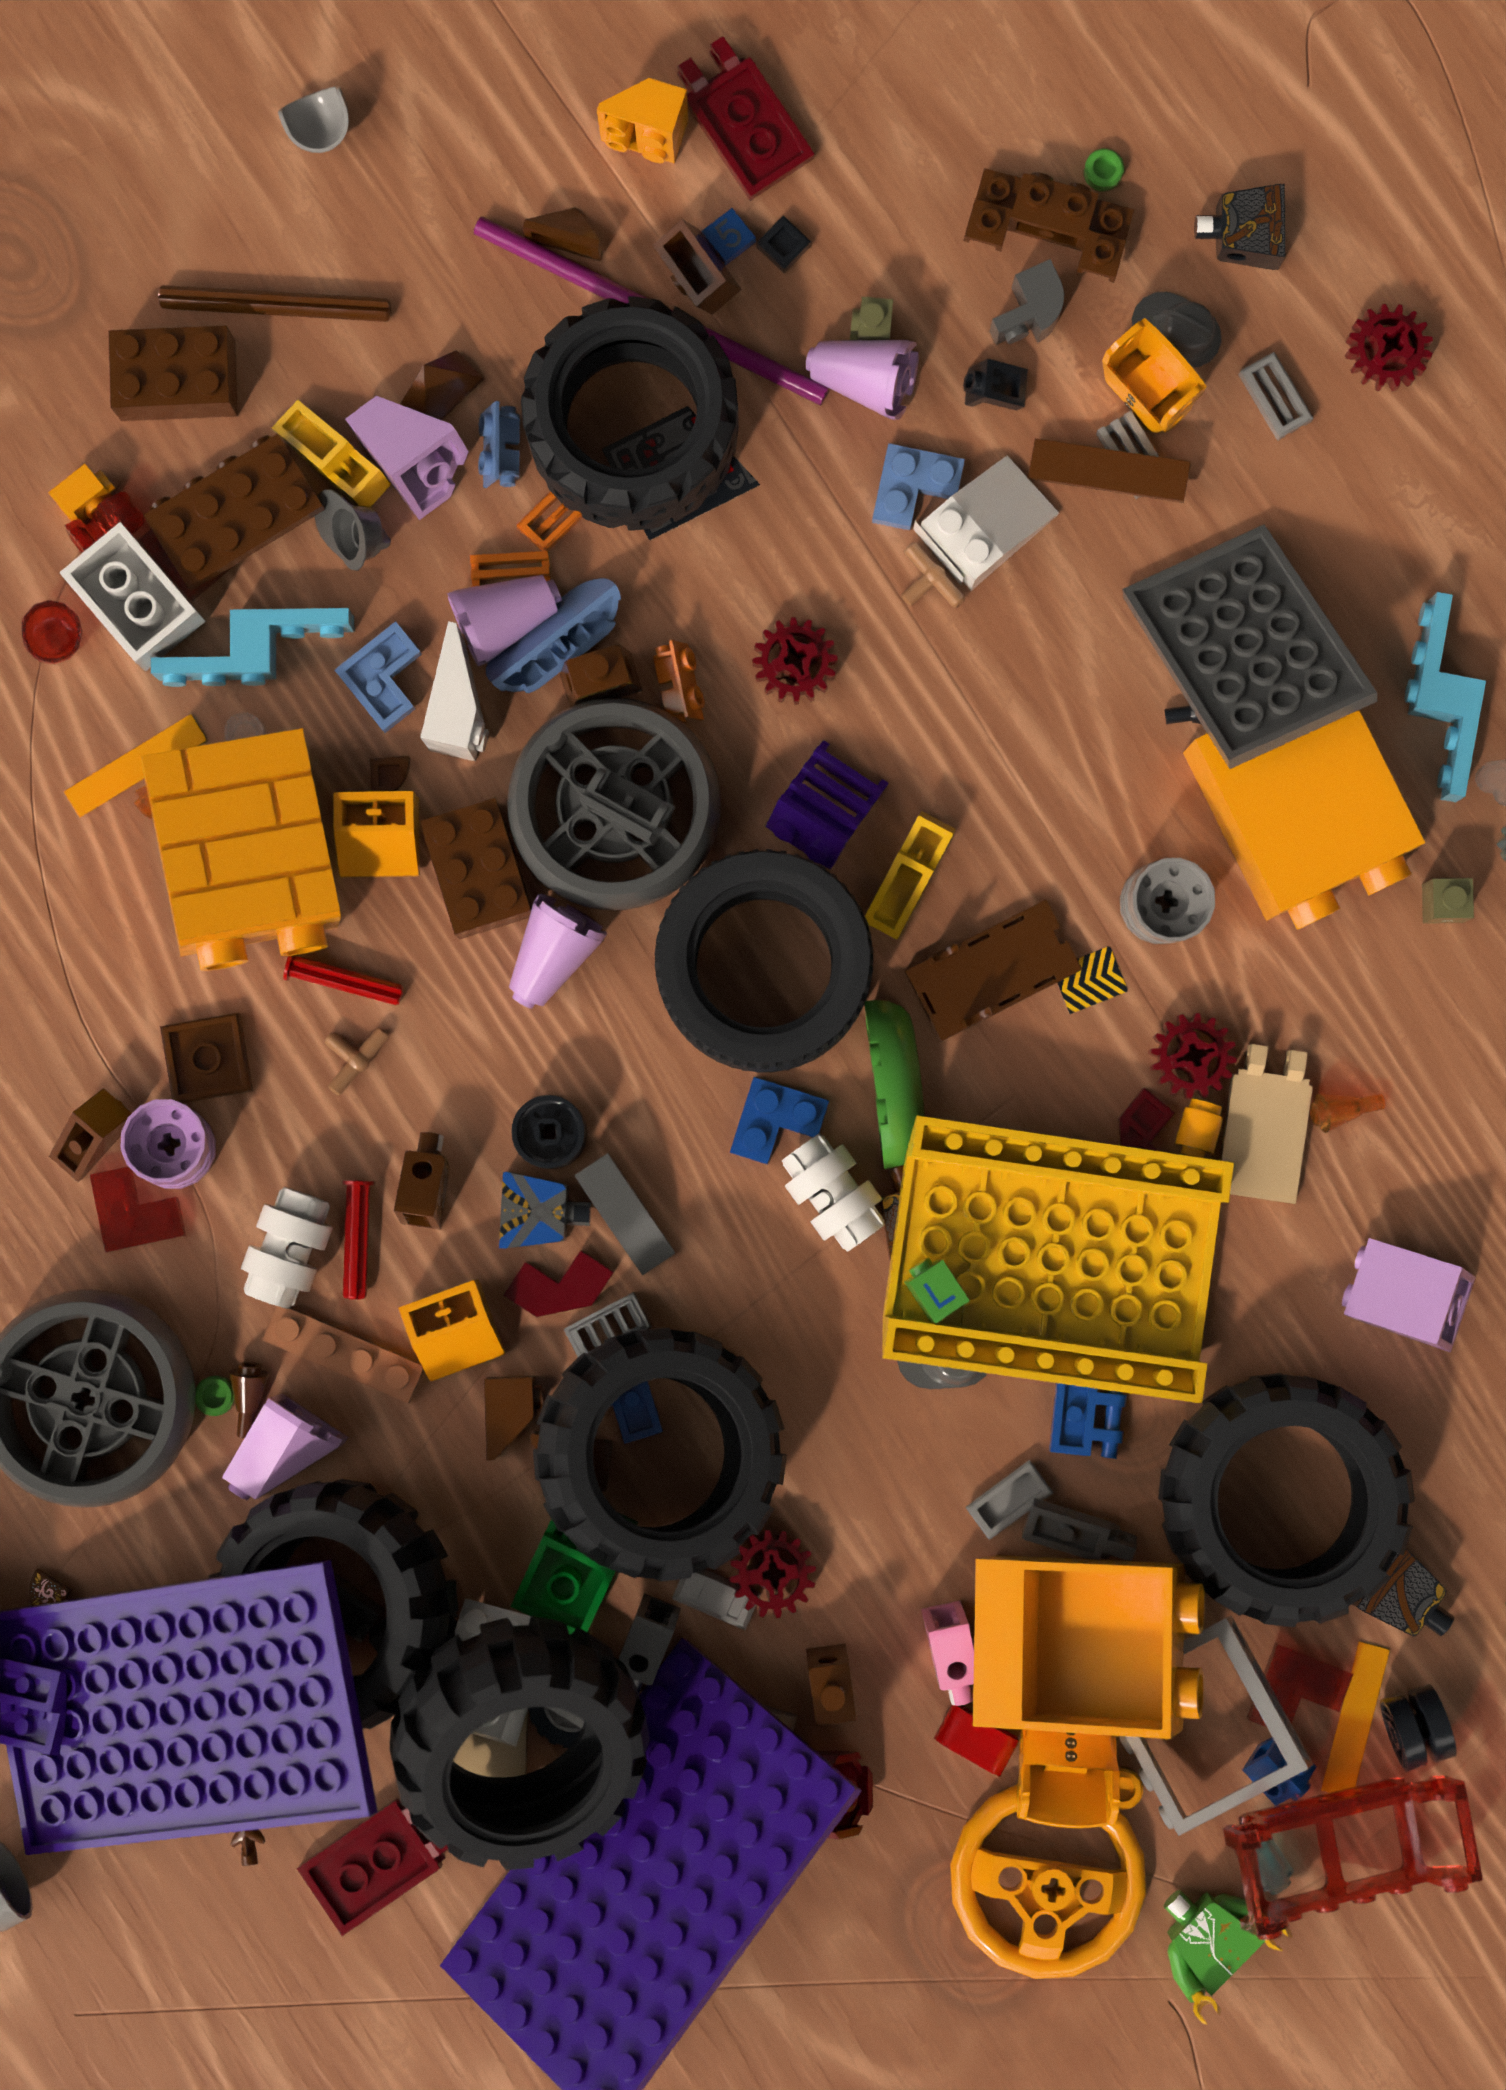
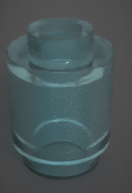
[1236,1829,1294,1895]

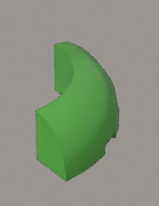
[864,1000,925,1169]

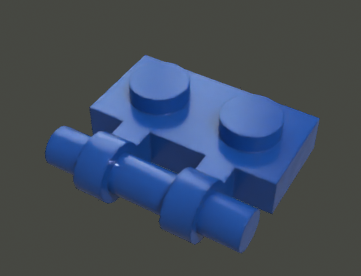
[1049,1383,1127,1459]

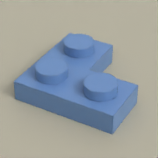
[872,443,965,530]
[334,621,422,733]

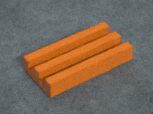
[516,492,583,551]
[470,551,551,587]

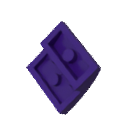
[0,1658,67,1756]

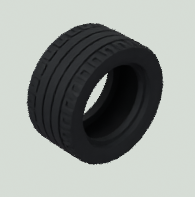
[654,849,874,1073]

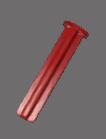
[283,955,403,1005]
[342,1180,375,1300]

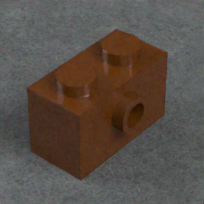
[653,219,742,315]

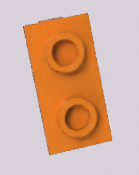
[653,640,705,723]

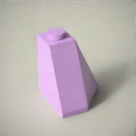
[345,396,468,520]
[222,1394,348,1500]

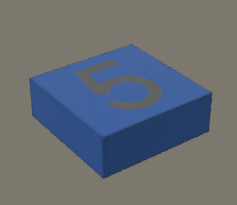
[701,208,756,266]

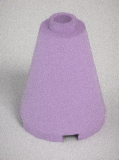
[806,340,919,420]
[447,575,562,666]
[509,894,607,1009]

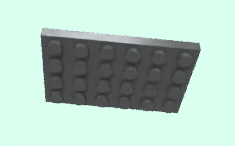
[1122,524,1377,769]

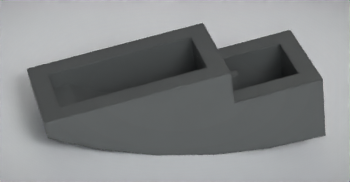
[574,1153,675,1275]

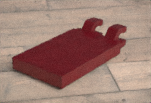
[677,36,815,201]
[297,1797,448,1936]

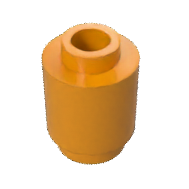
[1175,1099,1223,1158]

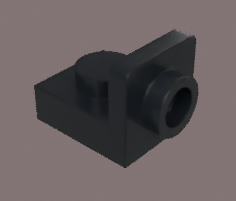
[963,359,1028,411]

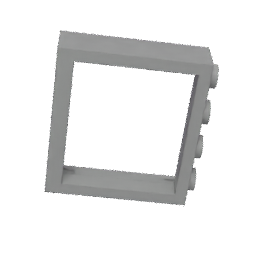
[1119,1615,1313,1836]

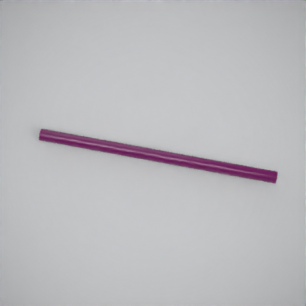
[474,216,829,406]

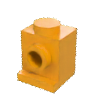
[48,464,115,532]

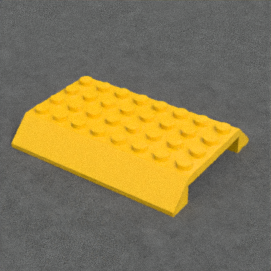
[882,1116,1234,1403]

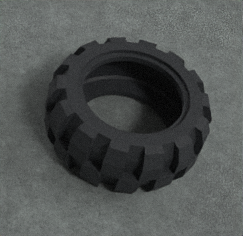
[533,1328,787,1581]
[1158,1373,1415,1627]
[208,1479,458,1729]
[389,1616,650,1870]

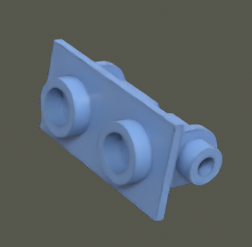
[478,401,520,488]

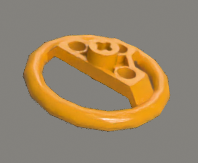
[950,1784,1147,1979]

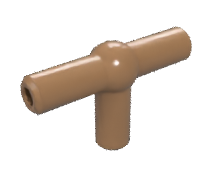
[901,543,965,608]
[325,1027,389,1096]

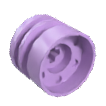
[121,1099,216,1189]

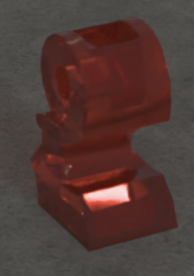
[64,492,145,554]

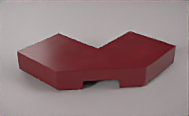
[1118,1088,1175,1152]
[503,1250,614,1317]

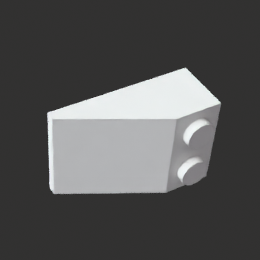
[921,456,1059,591]
[420,621,489,762]

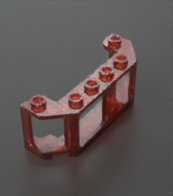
[1223,1775,1483,1940]

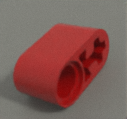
[934,1705,1020,1776]

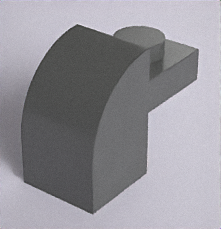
[989,259,1064,345]

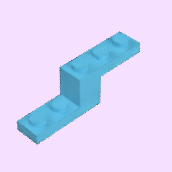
[1404,592,1486,803]
[151,608,354,687]

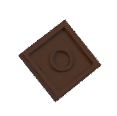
[160,1013,253,1104]

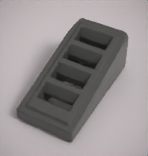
[564,1292,652,1357]

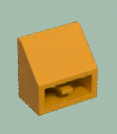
[597,78,689,164]
[333,791,420,877]
[398,1279,506,1382]

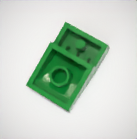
[510,1512,638,1635]

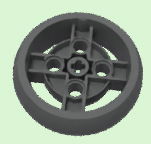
[507,697,721,911]
[0,1289,196,1508]

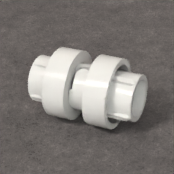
[782,1133,885,1252]
[241,1187,333,1309]

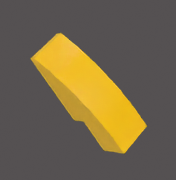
[272,400,391,507]
[865,811,956,940]

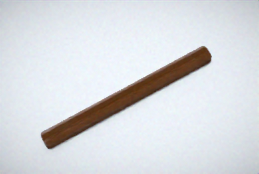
[158,285,391,322]

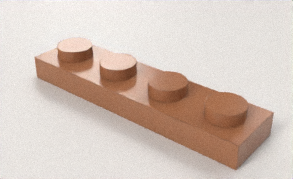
[262,1306,424,1403]

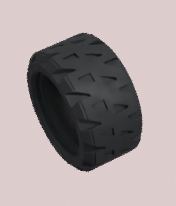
[521,296,739,531]

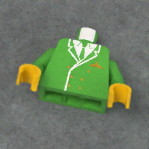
[1163,1889,1292,2024]

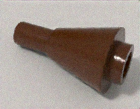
[229,1362,270,1438]

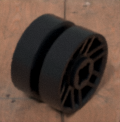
[511,1095,588,1169]
[1380,1684,1457,1772]

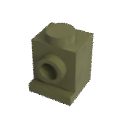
[850,297,893,340]

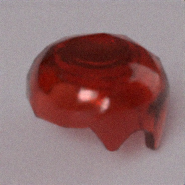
[21,600,82,665]

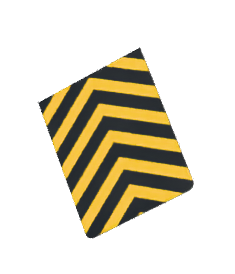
[1057,947,1127,1014]

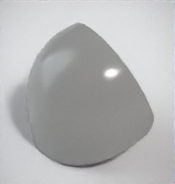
[278,86,349,153]

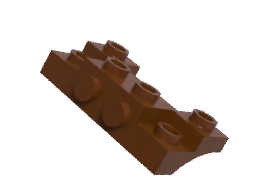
[964,168,1135,283]

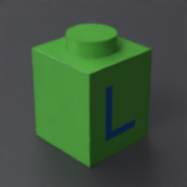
[904,1257,970,1323]

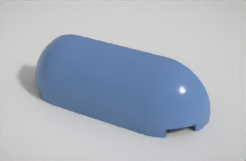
[486,578,621,693]

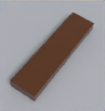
[1028,438,1191,503]

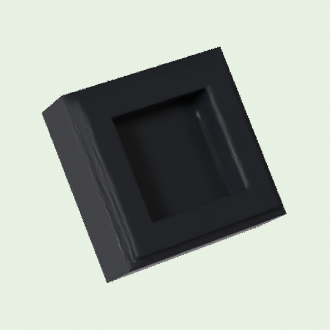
[756,215,811,273]

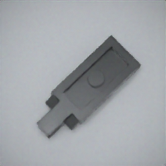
[1022,1498,1137,1561]

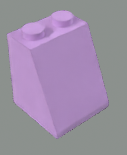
[1342,1238,1476,1353]

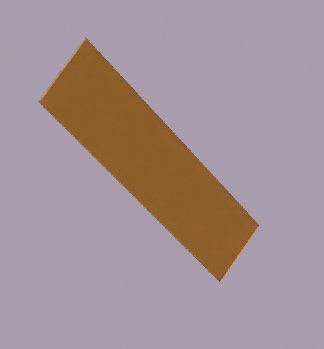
[63,714,207,818]
[1321,1642,1390,1799]

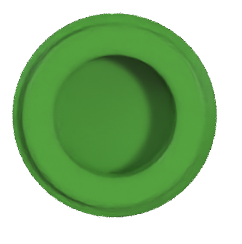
[1084,149,1124,192]
[196,1375,235,1416]

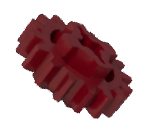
[1345,304,1433,392]
[752,617,838,705]
[1148,1013,1237,1100]
[729,1530,816,1619]

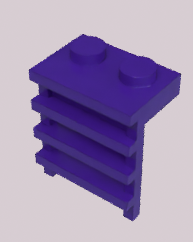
[765,740,889,870]

